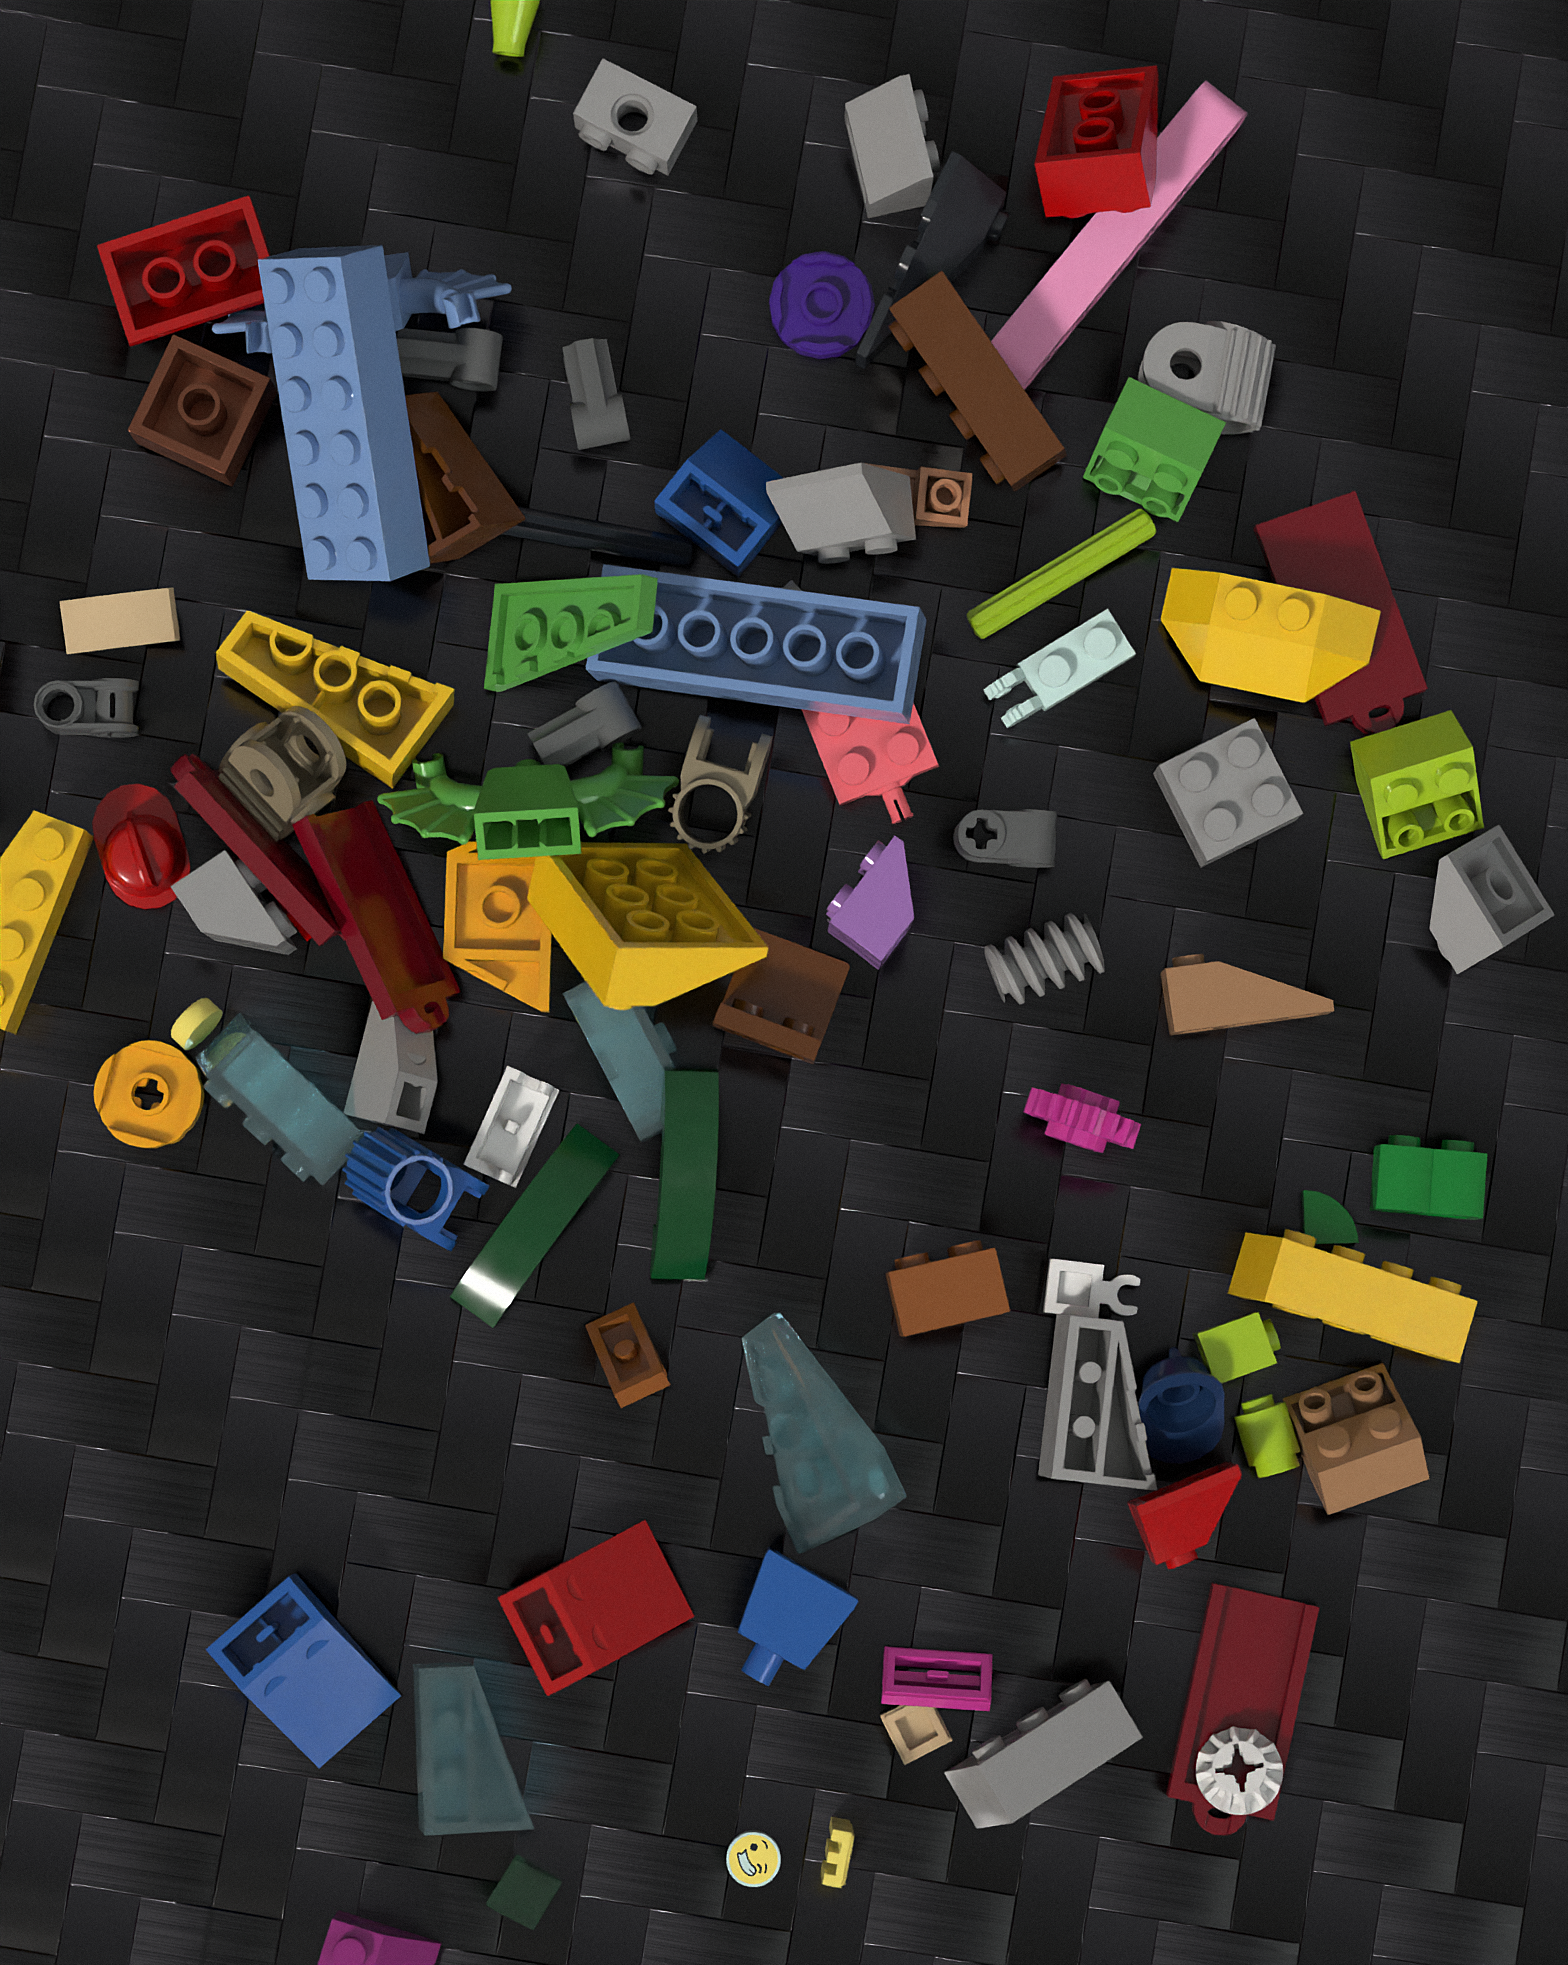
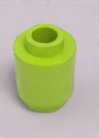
[1234,1394,1301,1478]

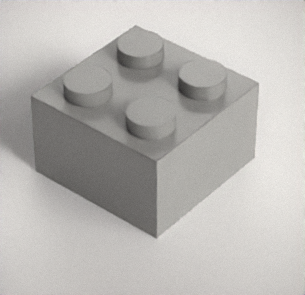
[1153,718,1303,867]

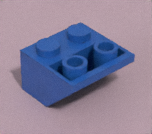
[654,429,783,578]

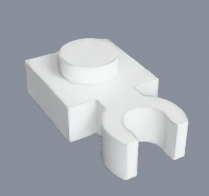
[1043,1259,1141,1318]

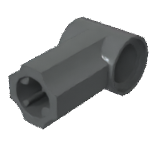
[396,328,503,392]
[562,338,630,450]
[527,681,643,767]

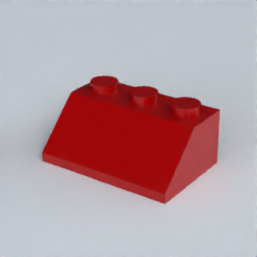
[97,195,271,347]

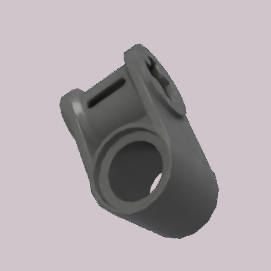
[33,678,139,738]
[953,809,1057,868]

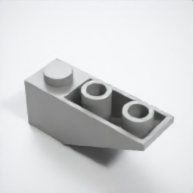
[343,1001,438,1134]

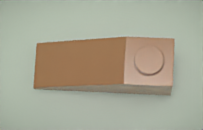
[1161,954,1334,1036]

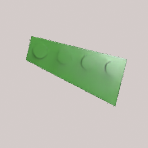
[484,574,658,692]

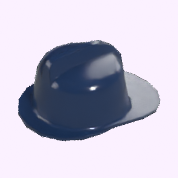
[1138,1347,1225,1464]

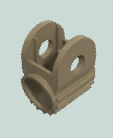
[218,706,346,842]
[669,715,773,854]

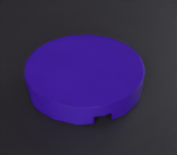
[769,251,875,359]

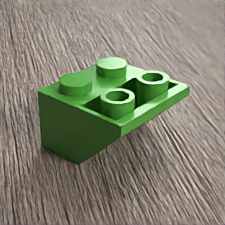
[1083,377,1226,522]

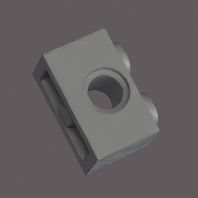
[573,58,697,175]

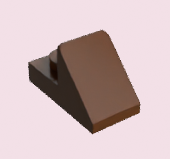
[585,1302,670,1408]

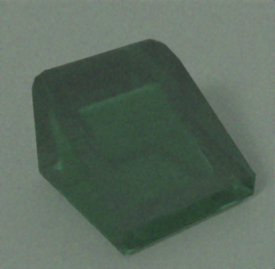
[486,1854,562,1930]

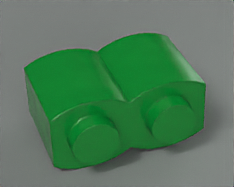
[1370,1135,1487,1220]

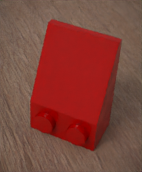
[1034,65,1158,218]

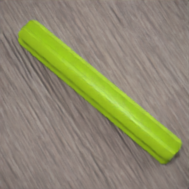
[966,509,1156,639]

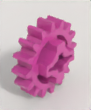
[1023,1083,1142,1153]

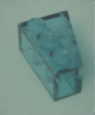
[413,1662,534,1836]

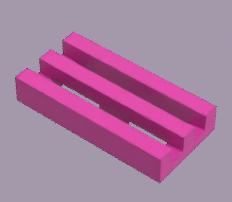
[881,1646,993,1711]

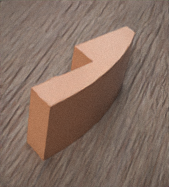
[865,463,972,527]

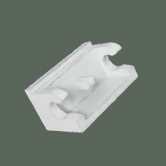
[464,1066,560,1188]

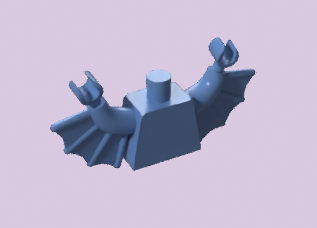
[212,252,512,353]

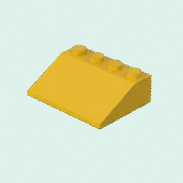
[527,842,769,1010]

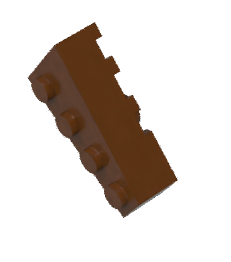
[888,271,1067,492]

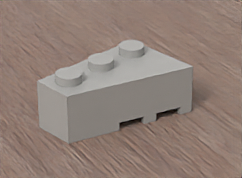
[1038,1314,1158,1491]
[944,1679,1143,1829]

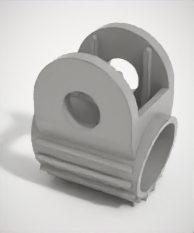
[1138,321,1276,435]

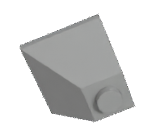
[1429,825,1554,974]

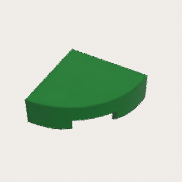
[1301,1190,1359,1244]

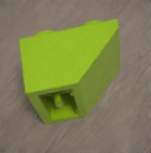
[1350,710,1484,859]

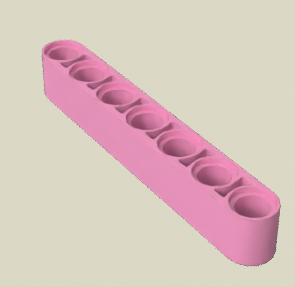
[991,81,1248,390]

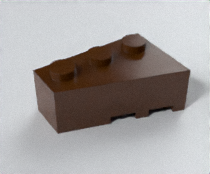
[405,392,526,563]

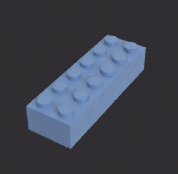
[258,245,430,581]
[586,564,927,724]

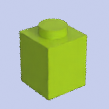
[1192,1312,1281,1383]

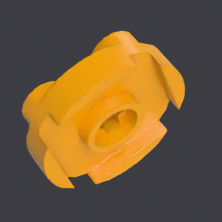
[94,1040,204,1148]

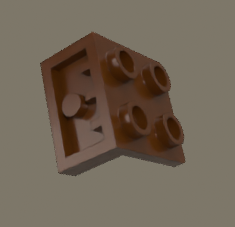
[713,928,850,1065]

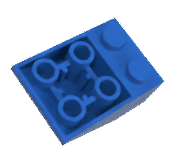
[206,1573,402,1768]

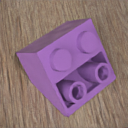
[826,836,914,970]

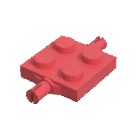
[801,702,939,824]

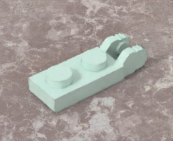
[984,609,1136,728]

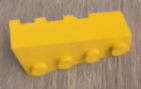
[216,610,455,789]
[0,811,94,1035]
[1227,1229,1478,1363]

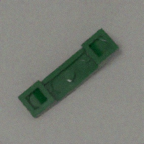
[650,1068,719,1280]
[450,1123,620,1328]

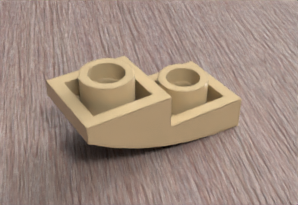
[60,587,180,654]

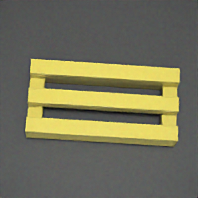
[821,1817,854,1888]

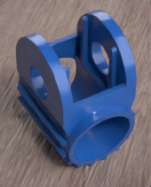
[342,1127,490,1251]

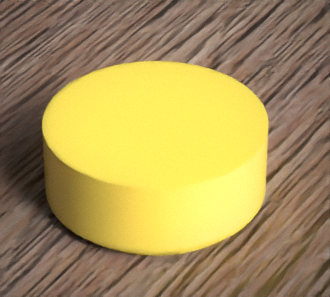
[171,998,223,1050]

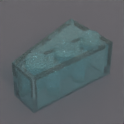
[563,982,677,1143]
[195,1013,364,1185]

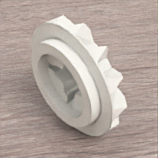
[1196,1726,1283,1815]

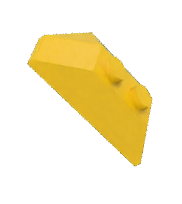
[1160,568,1381,703]

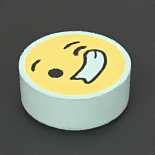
[726,1830,781,1887]

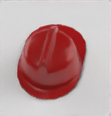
[92,784,191,909]

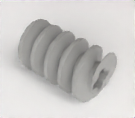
[984,913,1105,1005]

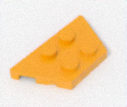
[443,841,552,1012]

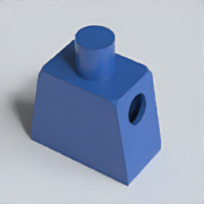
[738,1547,859,1686]

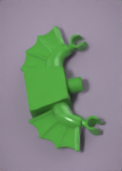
[378,742,679,860]

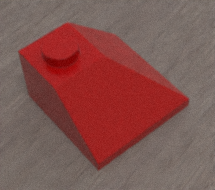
[1127,1461,1242,1570]

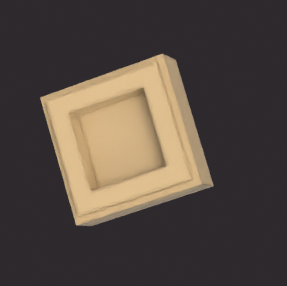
[879,1705,953,1765]

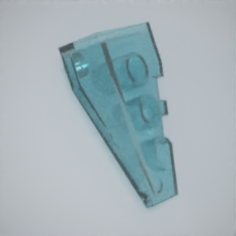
[742,1312,907,1553]

